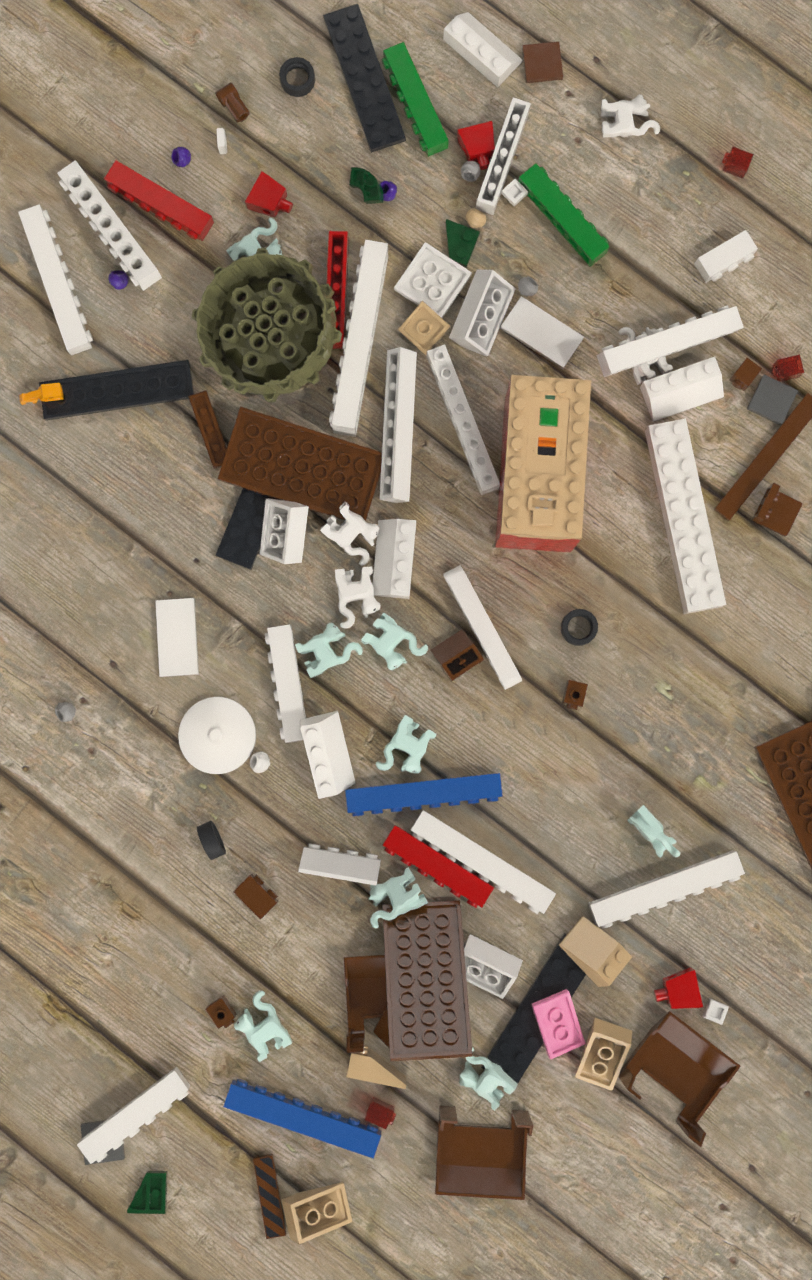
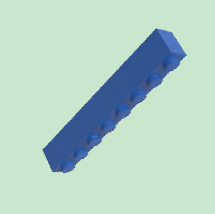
[345,773,503,816]
[223,1079,382,1159]

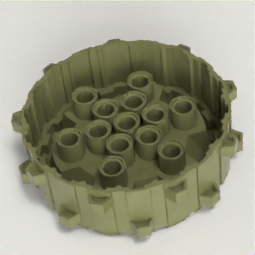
[191,248,342,402]

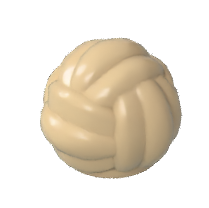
[466,208,486,228]

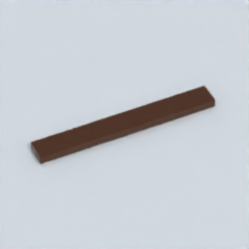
[714,393,812,521]

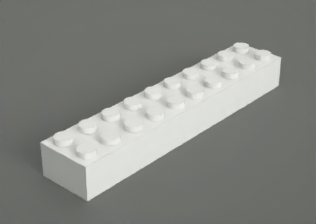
[329,240,388,437]
[645,418,726,614]

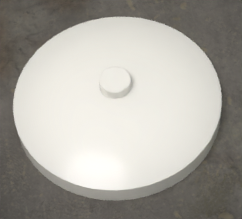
[178,697,256,774]

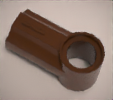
[215,82,250,123]

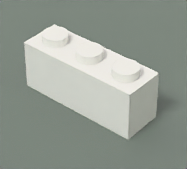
[694,230,758,283]

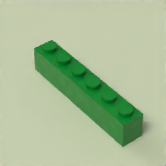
[382,42,449,157]
[518,163,610,267]

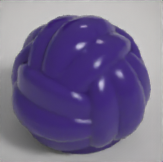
[171,146,191,167]
[380,181,397,201]
[108,270,129,290]

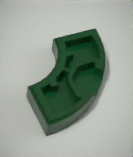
[349,167,384,204]

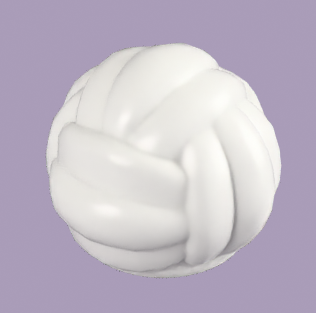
[250,752,270,773]

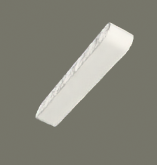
[443,565,522,690]

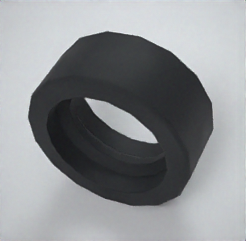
[279,57,315,97]
[561,609,598,646]
[197,821,226,860]

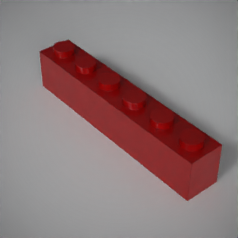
[104,160,214,241]
[327,231,349,349]
[383,825,494,908]

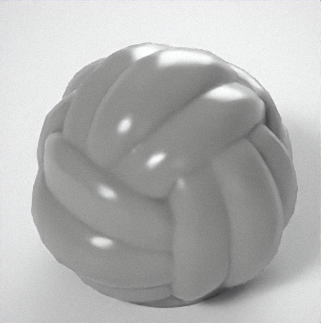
[461,161,481,182]
[518,276,538,297]
[55,702,76,722]

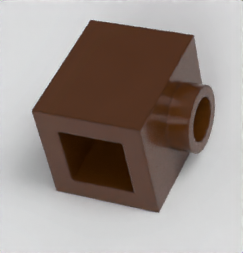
[562,680,588,710]
[205,995,237,1029]

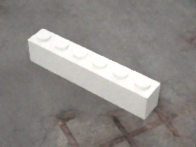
[476,98,531,215]
[265,624,306,743]
[77,1067,190,1164]

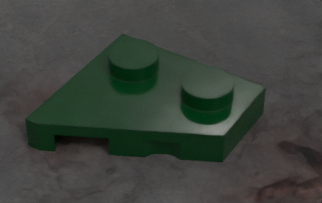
[445,219,480,268]
[127,1171,168,1214]

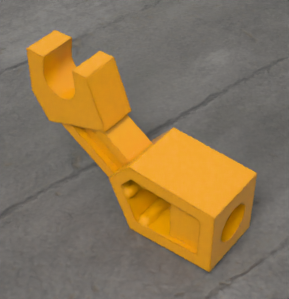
[19,383,64,405]

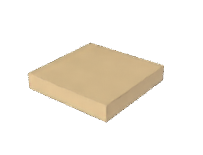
[398,301,451,355]

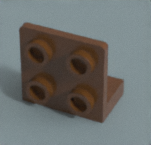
[752,483,802,537]

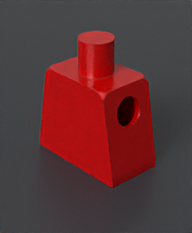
[457,121,495,170]
[245,171,293,217]
[654,967,703,1009]

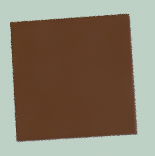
[522,41,563,83]

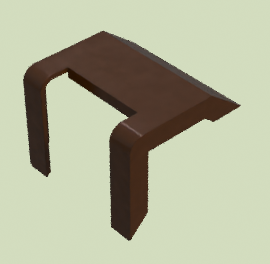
[344,955,387,1053]
[618,1011,741,1147]
[435,1105,533,1200]

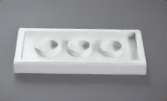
[500,296,584,369]
[156,598,199,677]

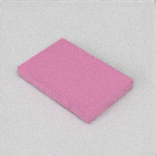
[531,989,586,1059]

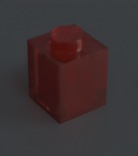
[722,147,754,179]
[772,354,805,382]
[365,1097,396,1129]

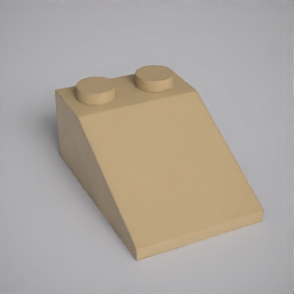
[559,916,632,987]
[575,1018,632,1091]
[347,1044,406,1089]
[281,1182,352,1244]

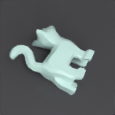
[226,218,282,261]
[361,612,428,671]
[295,623,363,678]
[376,715,437,774]
[627,805,680,858]
[369,867,428,928]
[234,991,292,1062]
[459,1047,517,1111]

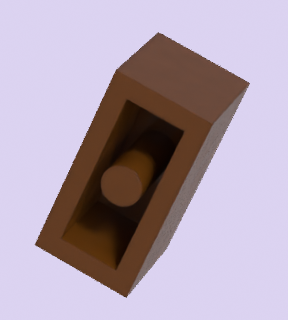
[233,874,279,920]

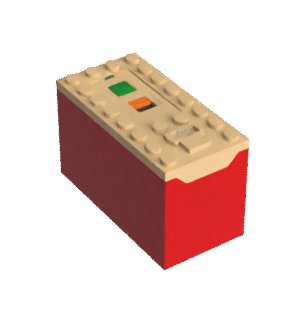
[495,375,591,553]

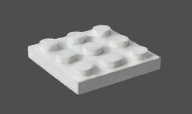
[394,242,472,318]

